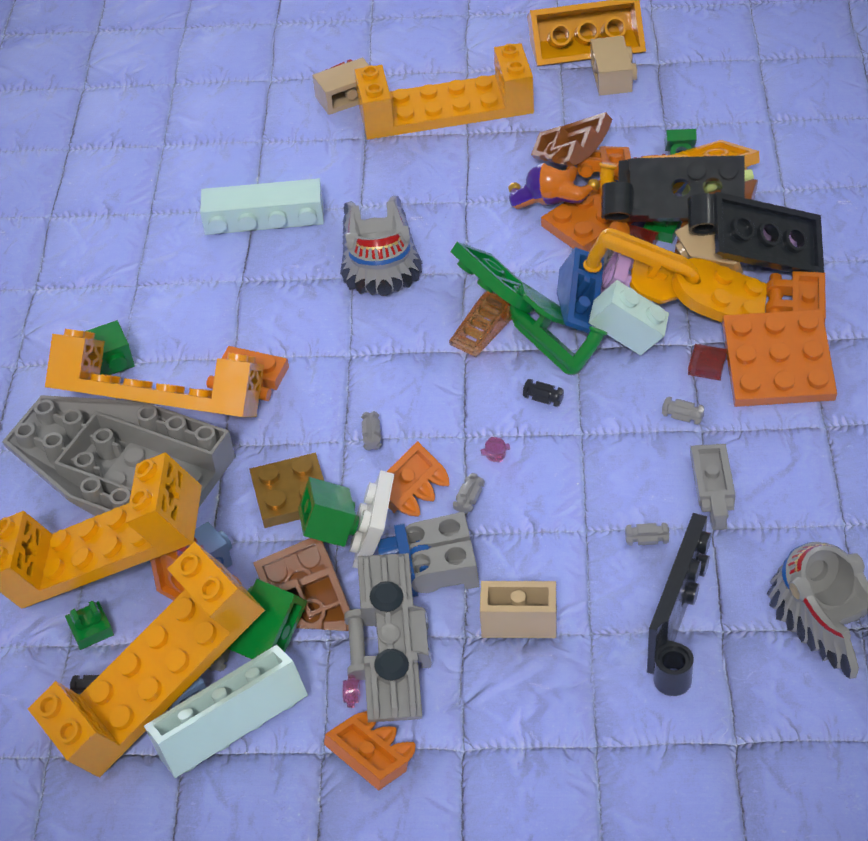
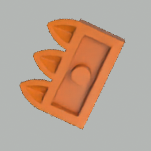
[387,441,450,517]
[324,711,415,791]

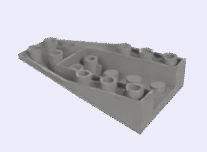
[2,395,235,516]

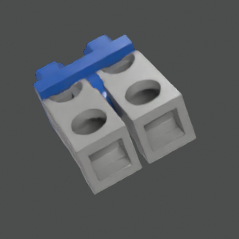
[377,511,480,597]

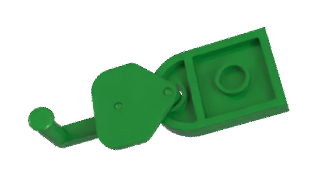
[450,242,607,375]

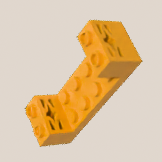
[354,43,534,140]
[45,329,264,417]
[0,452,202,609]
[28,541,265,778]

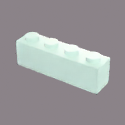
[200,178,324,235]
[144,645,308,778]

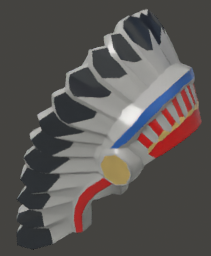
[340,196,423,296]
[767,542,868,679]

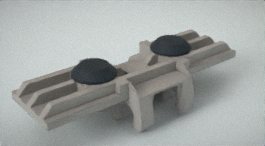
[344,553,432,723]

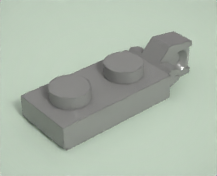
[690,444,735,530]

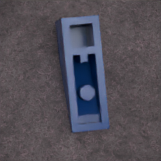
[557,247,604,333]

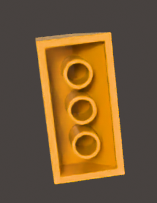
[527,0,646,66]

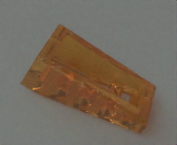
[449,291,512,357]

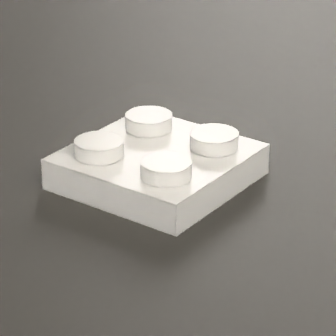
[349,470,394,568]

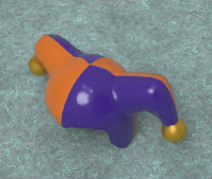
[508,163,600,209]

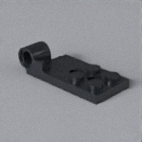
[601,155,745,222]
[687,192,824,273]
[647,513,712,696]

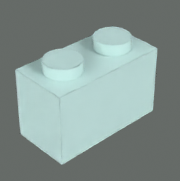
[589,280,669,356]

